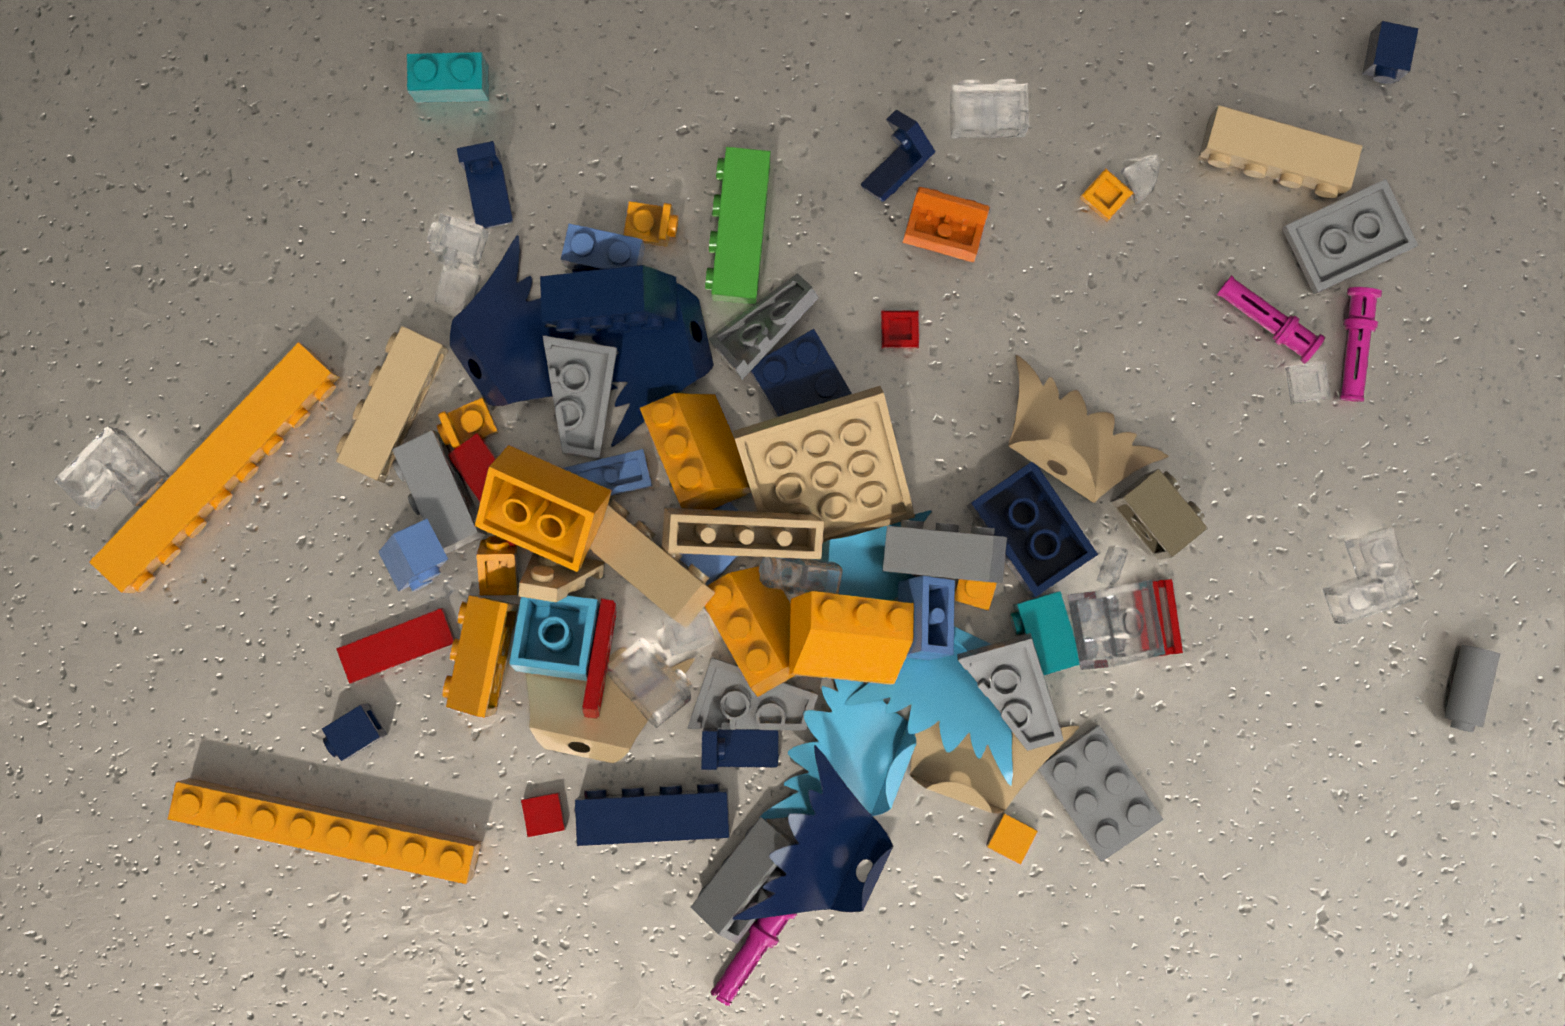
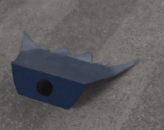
[450,235,618,406]
[572,270,714,447]
[732,745,893,920]

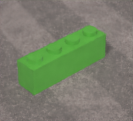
[705,147,771,305]

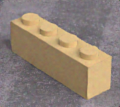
[1199,105,1363,198]
[336,326,449,483]
[590,499,715,628]
[662,508,824,559]

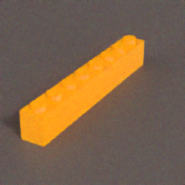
[89,342,340,593]
[167,778,482,884]

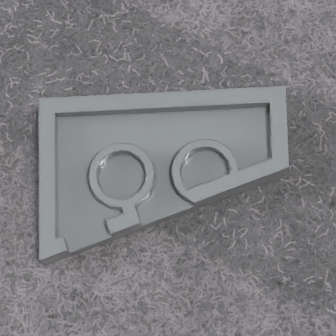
[708,273,819,380]
[543,336,617,459]
[957,633,1064,751]
[687,657,818,731]

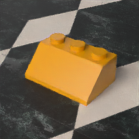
[640,393,751,510]
[475,445,612,572]
[705,564,795,697]
[789,591,914,685]
[442,595,518,718]

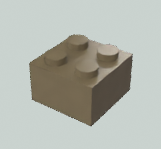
[1110,469,1208,560]

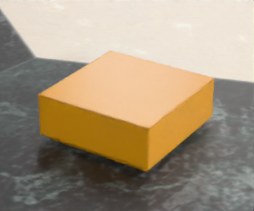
[1080,168,1134,222]
[986,813,1038,865]

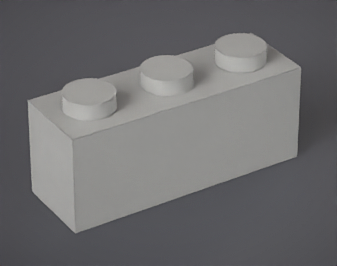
[392,430,487,554]
[883,520,1007,583]
[691,817,797,943]

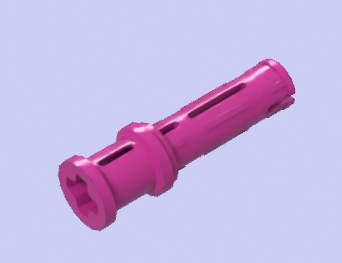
[1217,275,1326,364]
[1340,287,1382,402]
[710,913,797,1006]

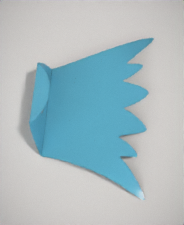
[803,510,932,601]
[845,626,1013,786]
[759,679,917,819]

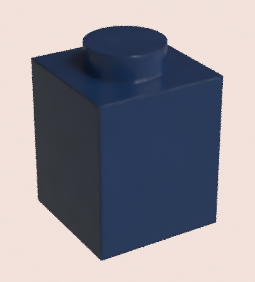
[1362,21,1419,84]
[322,703,388,761]

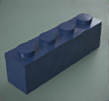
[575,782,730,846]

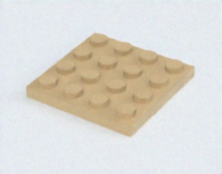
[732,386,915,561]

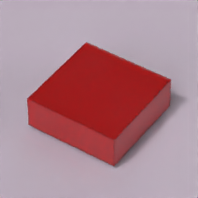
[881,310,919,349]
[521,792,566,837]

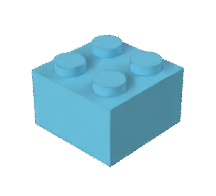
[509,596,600,681]

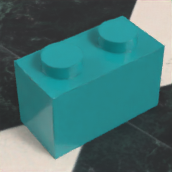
[407,52,489,103]
[1010,591,1083,675]

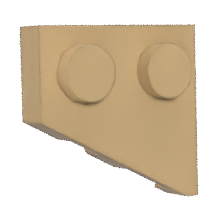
[518,553,605,602]

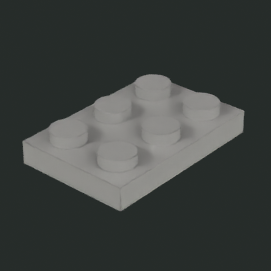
[1282,179,1419,294]
[1038,725,1164,862]

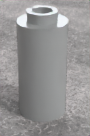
[1444,645,1500,733]

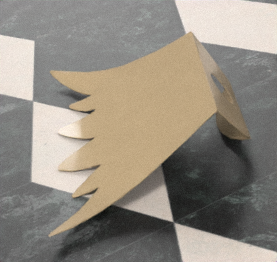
[1008,355,1169,503]
[514,620,695,763]
[909,721,1079,814]

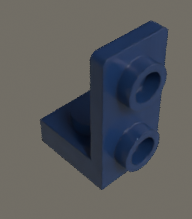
[861,109,936,202]
[456,141,513,230]
[701,729,779,770]

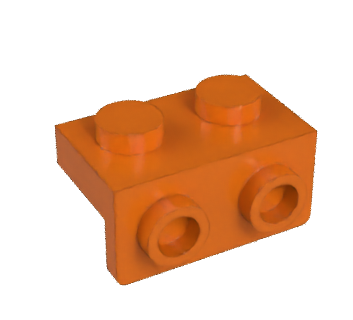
[902,187,990,263]

